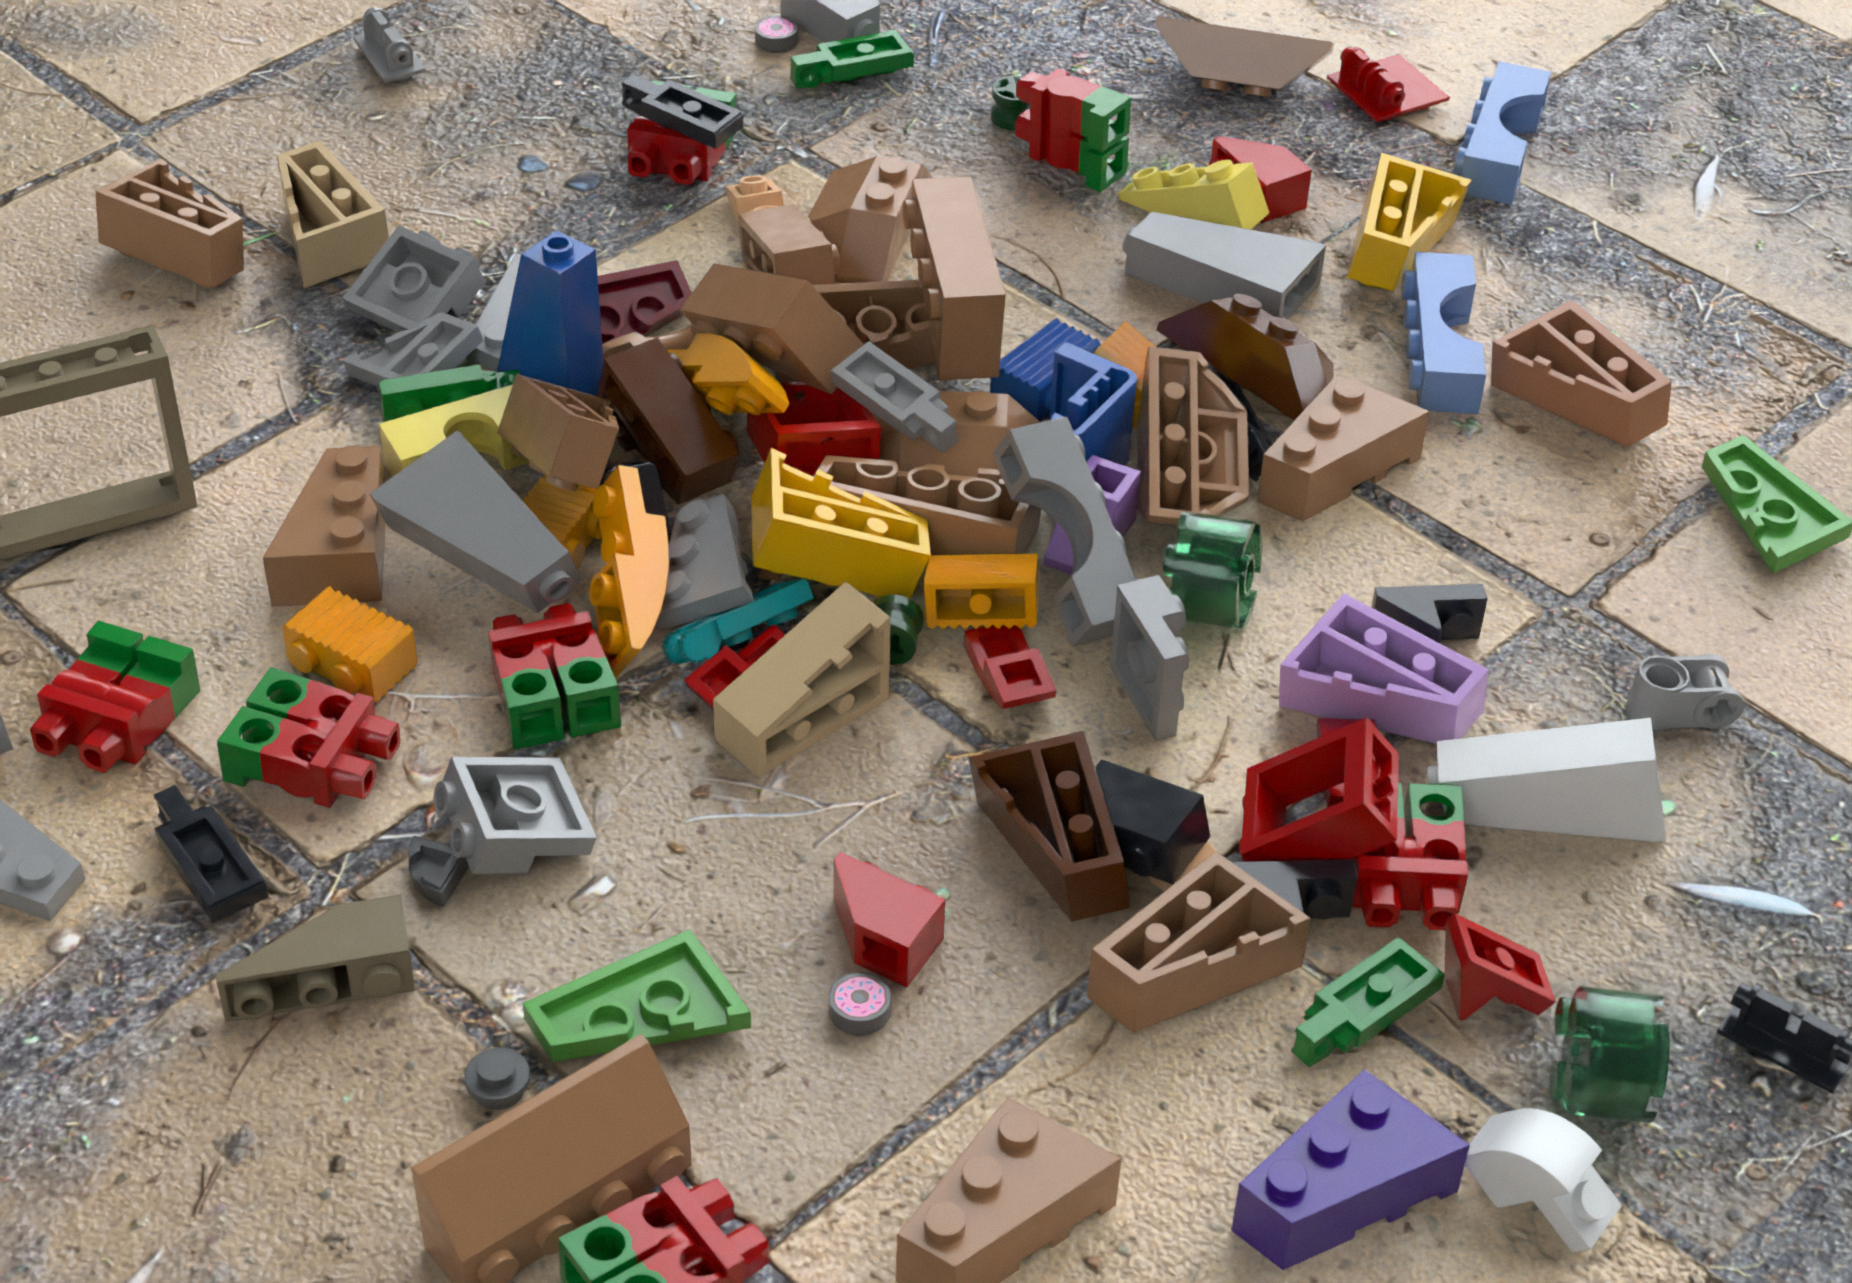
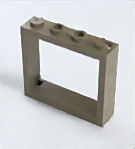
[0,325,198,560]

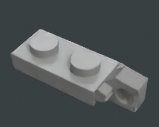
[830,342,959,453]

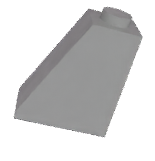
[780,0,880,43]

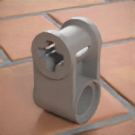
[1626,654,1745,731]

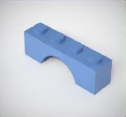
[1453,61,1551,205]
[1401,252,1486,414]

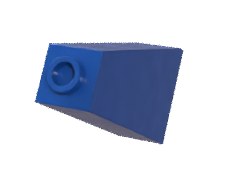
[497,230,603,396]

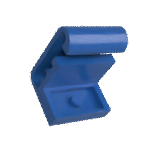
[1050,342,1137,466]

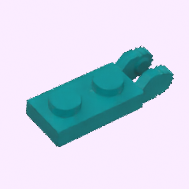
[661,579,814,664]

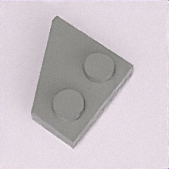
[343,312,484,387]

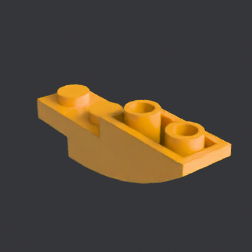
[667,333,789,415]
[589,465,669,678]

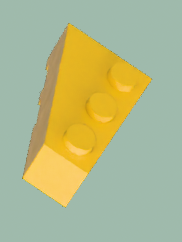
[1347,153,1471,291]
[751,448,931,599]

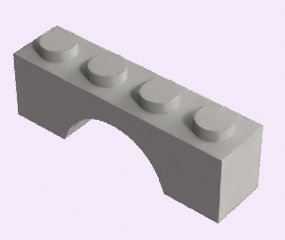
[992,416,1138,647]

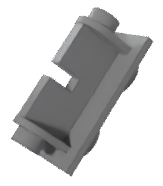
[353,8,426,83]

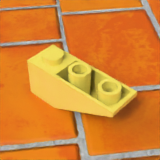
[1117,160,1269,230]

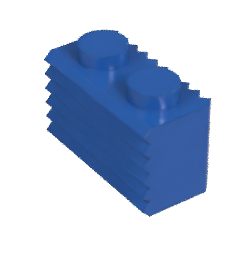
[990,318,1101,422]

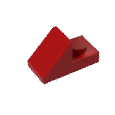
[1444,913,1556,1021]

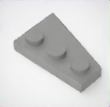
[0,799,85,921]

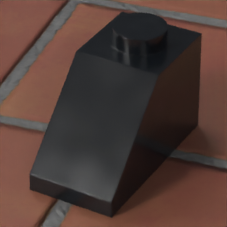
[1095,759,1211,885]

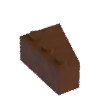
[597,337,739,505]
[969,731,1130,922]

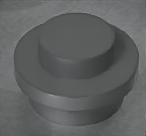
[464,1048,530,1110]

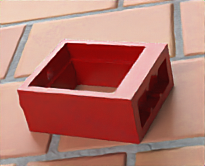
[746,382,881,477]
[1239,717,1399,862]

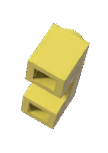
[379,385,529,477]

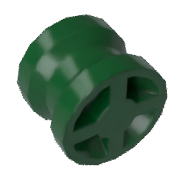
[991,76,1030,131]
[873,594,924,665]

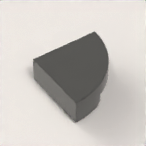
[408,836,469,907]

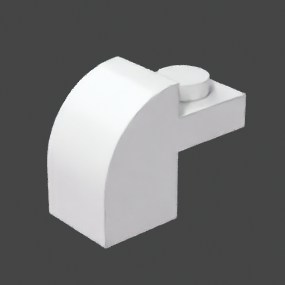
[1465,1108,1622,1252]

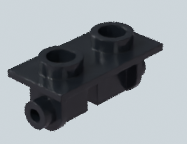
[1716,982,1852,1094]

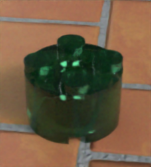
[1163,512,1263,628]
[1549,986,1670,1123]

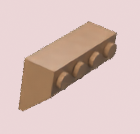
[411,1034,692,1283]

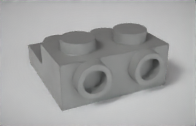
[342,225,486,332]
[1110,575,1189,741]
[433,757,597,874]

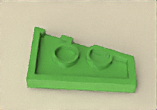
[1702,435,1852,573]
[522,929,751,1062]

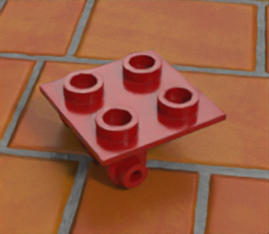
[1327,47,1450,122]

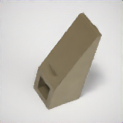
[216,894,415,1022]

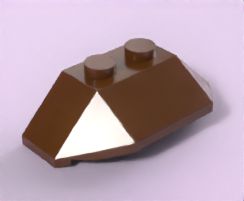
[1156,294,1334,420]

